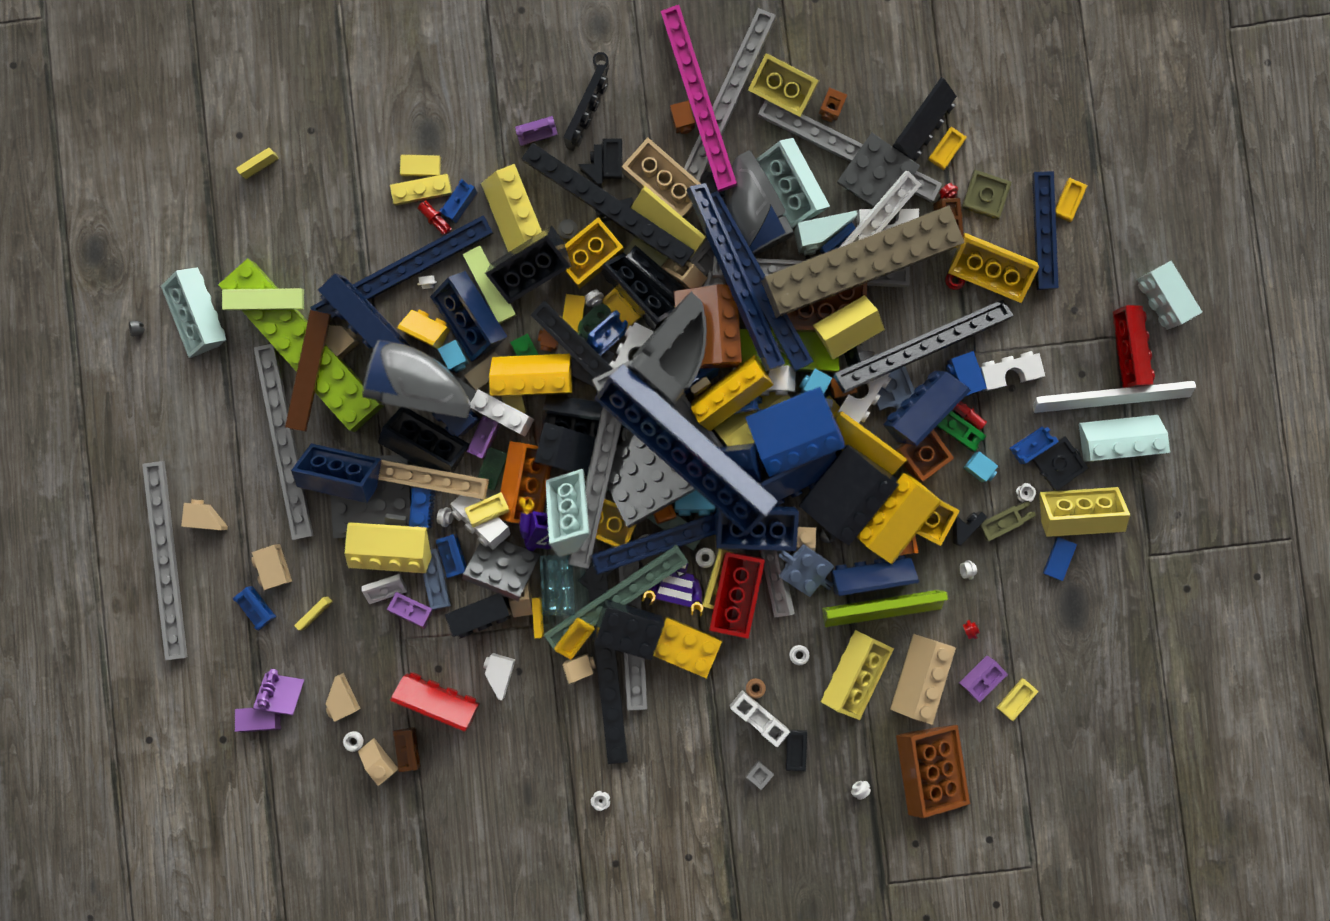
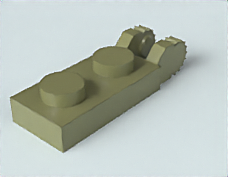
[980,501,1036,541]

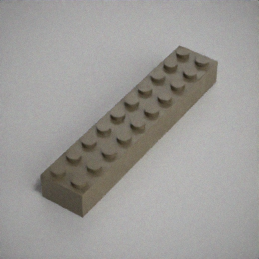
[761,205,965,318]

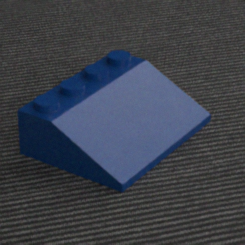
[746,387,845,477]

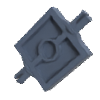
[874,352,914,411]
[779,544,834,597]

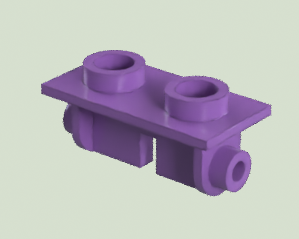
[515,116,558,146]

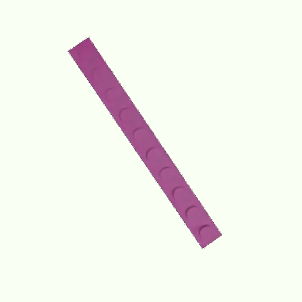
[661,5,737,192]

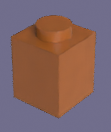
[670,100,695,134]

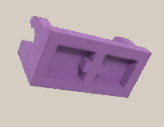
[467,416,501,459]
[387,592,432,629]
[959,656,1008,702]
[235,708,281,733]

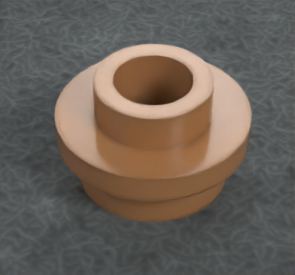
[746,678,766,699]

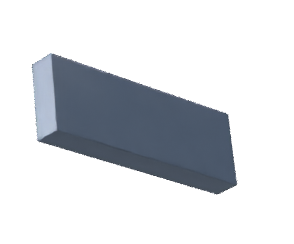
[423,548,451,610]

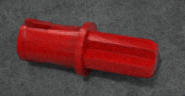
[418,201,452,235]
[953,401,987,431]

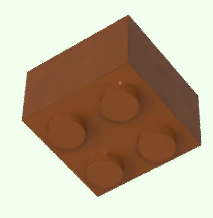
[894,429,954,482]

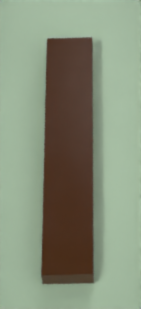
[285,310,331,432]

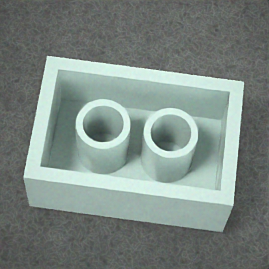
[1137,261,1202,330]

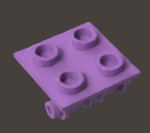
[253,669,304,716]

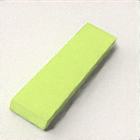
[463,245,516,324]
[222,288,304,310]

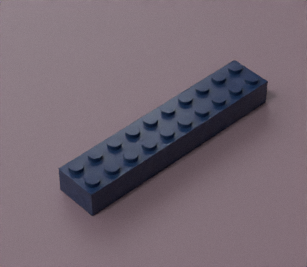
[318,273,481,437]
[595,364,777,535]

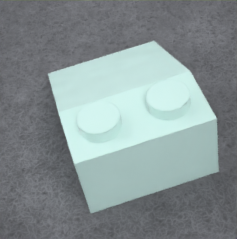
[794,211,857,255]

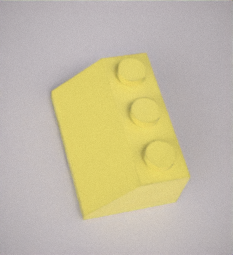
[748,53,820,117]

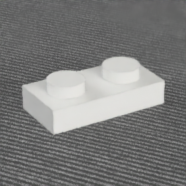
[362,574,407,604]

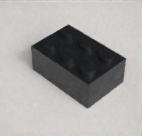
[445,594,512,639]
[592,599,665,660]

